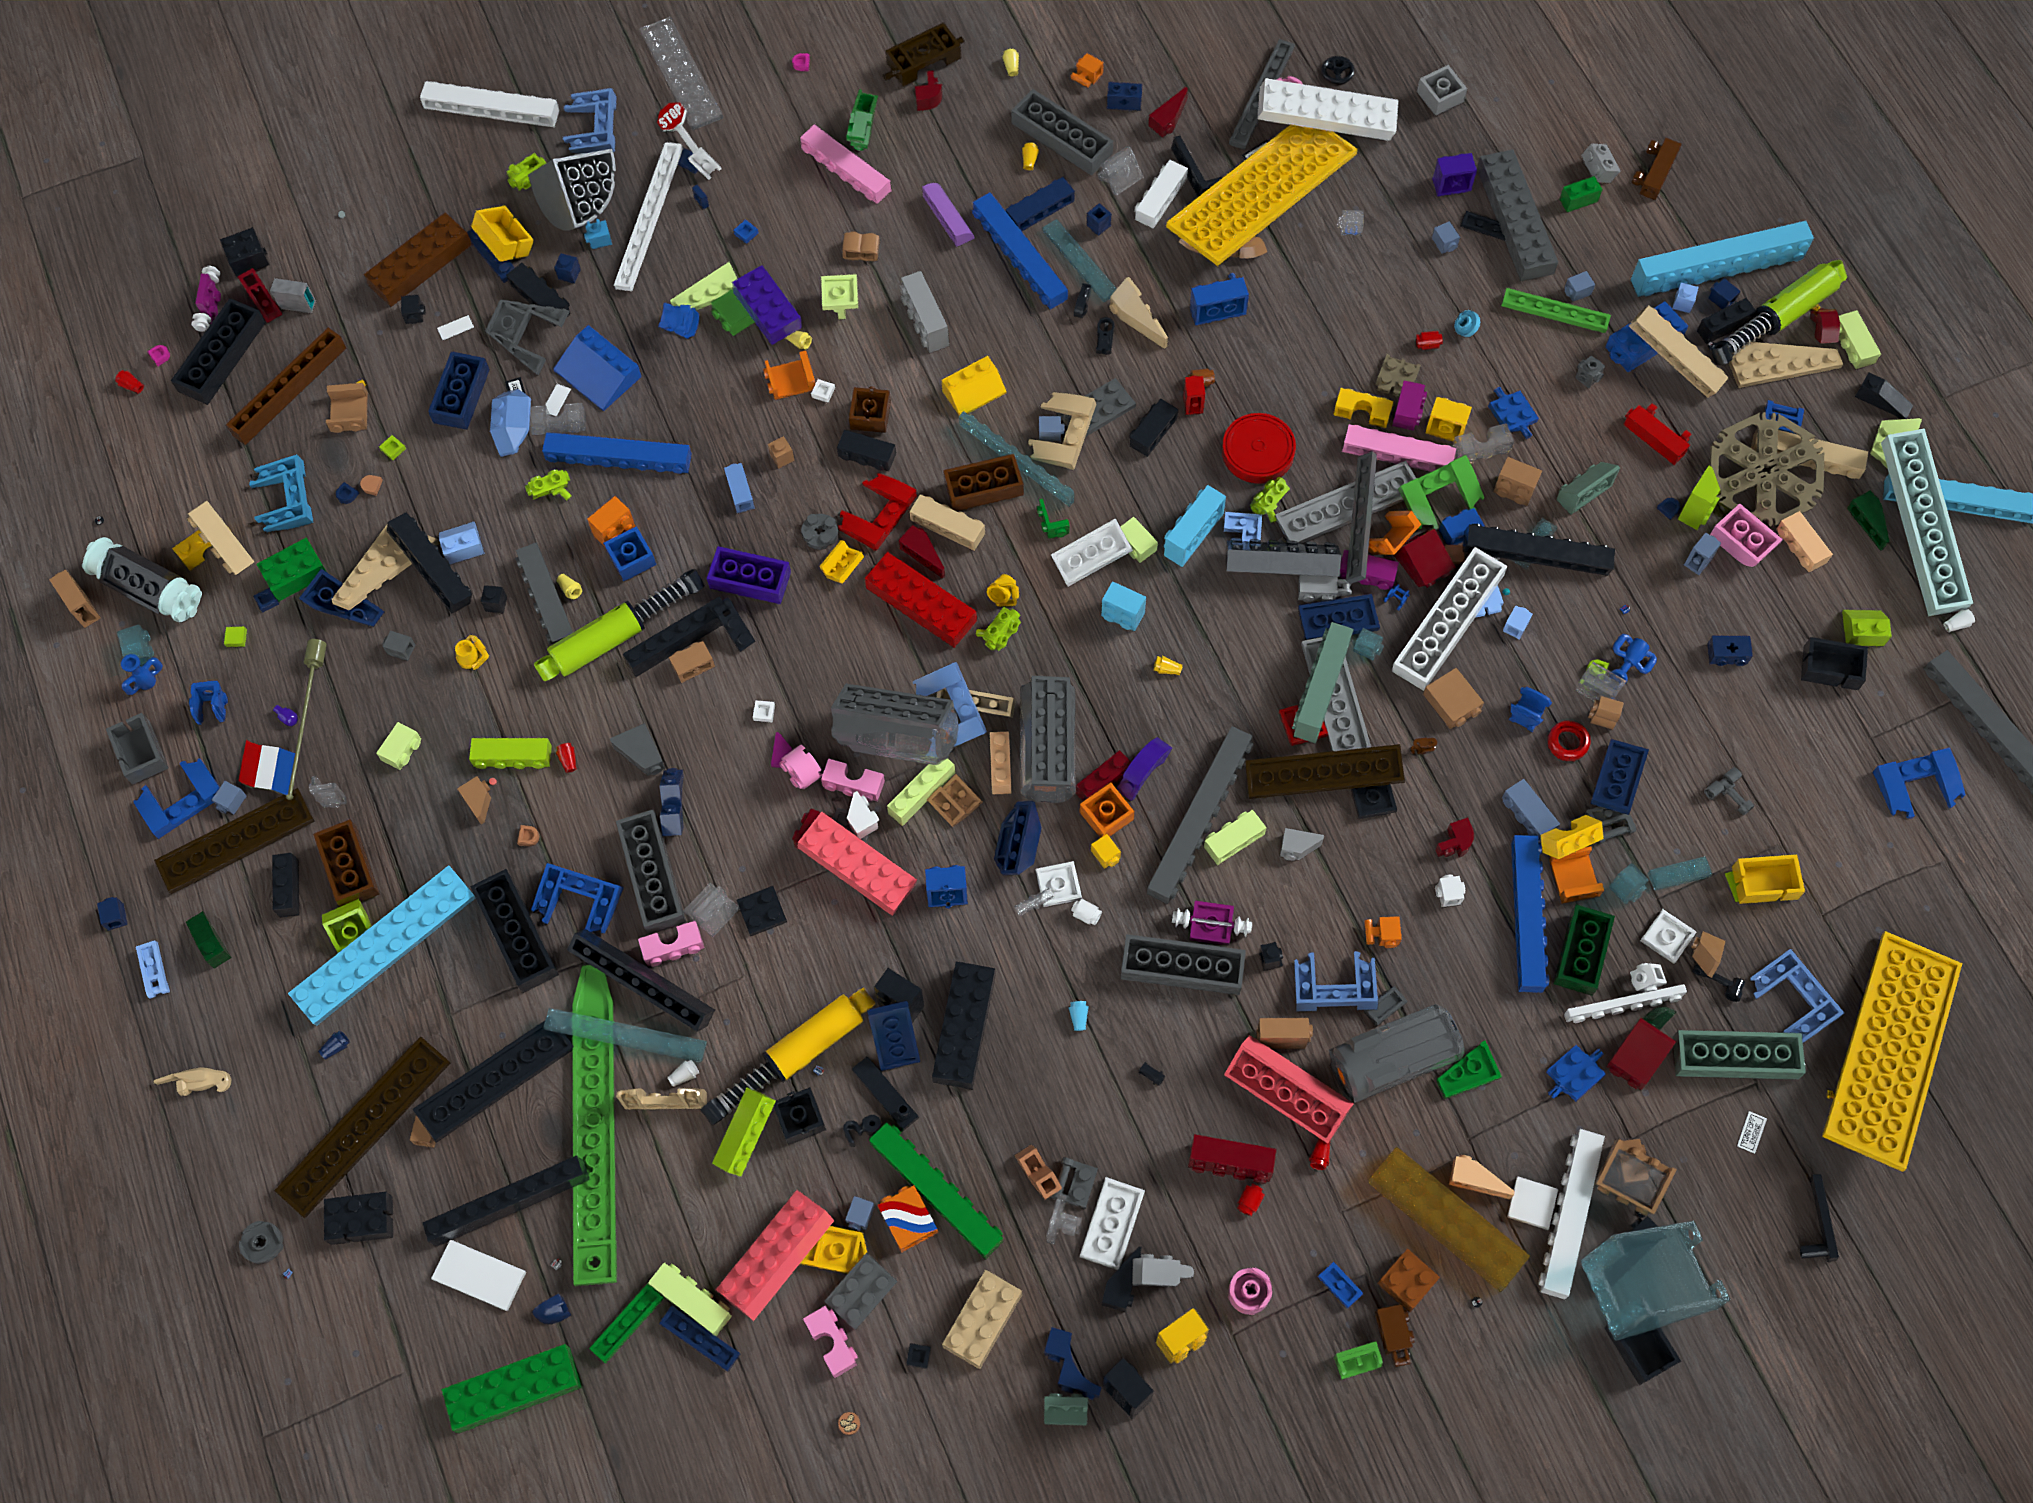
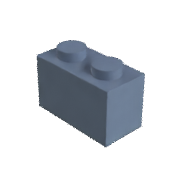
[1684,533,1721,575]

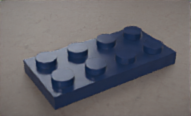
[1298,594,1380,640]
[1591,739,1649,815]
[867,1001,920,1071]

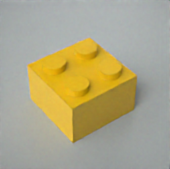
[1425,397,1472,444]

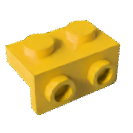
[820,540,864,584]

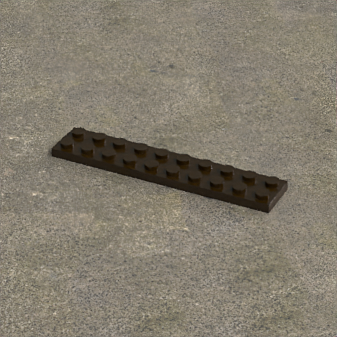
[274,1036,451,1218]

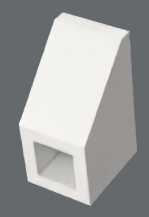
[847,791,879,839]

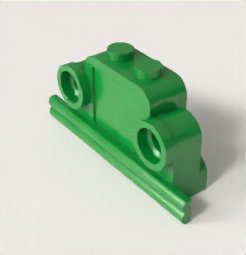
[846,89,878,151]

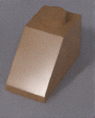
[457,776,491,824]
[1691,931,1725,978]

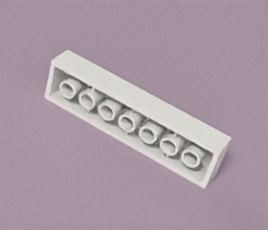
[1258,78,1398,141]
[1392,547,1507,691]

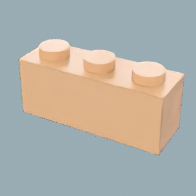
[1776,511,1833,572]
[990,731,1011,794]

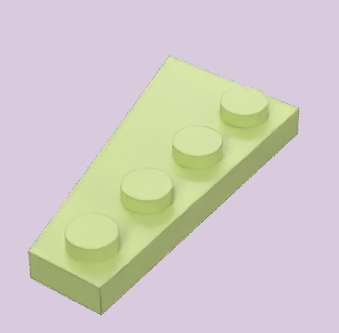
[670,262,737,310]

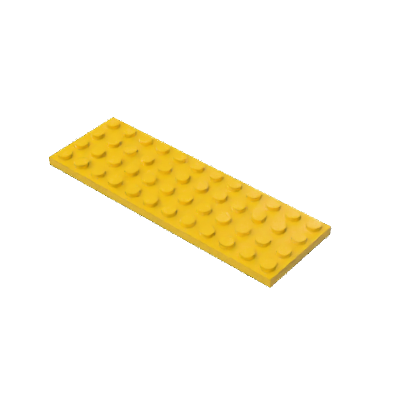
[1166,125,1358,266]
[1822,931,1962,1172]

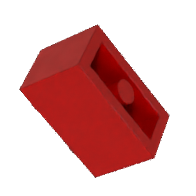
[1183,375,1205,415]

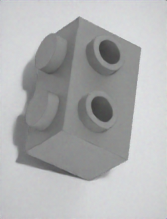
[1581,144,1620,183]

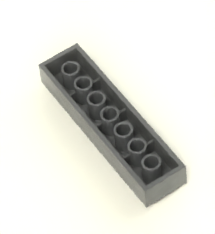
[1477,149,1558,281]

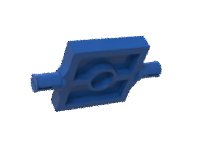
[1488,387,1539,439]
[1546,1045,1606,1102]

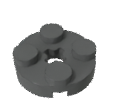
[801,514,839,550]
[239,1221,284,1264]

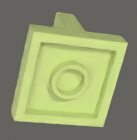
[821,274,858,319]

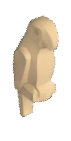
[154,1067,231,1096]

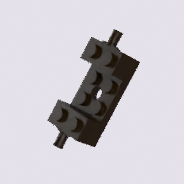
[883,22,965,87]

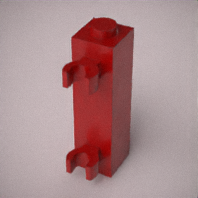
[1624,403,1692,465]

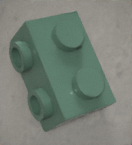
[1044,1393,1088,1426]

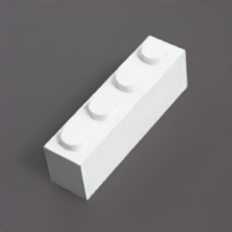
[1134,160,1188,229]

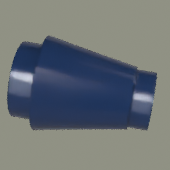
[318,1030,350,1059]

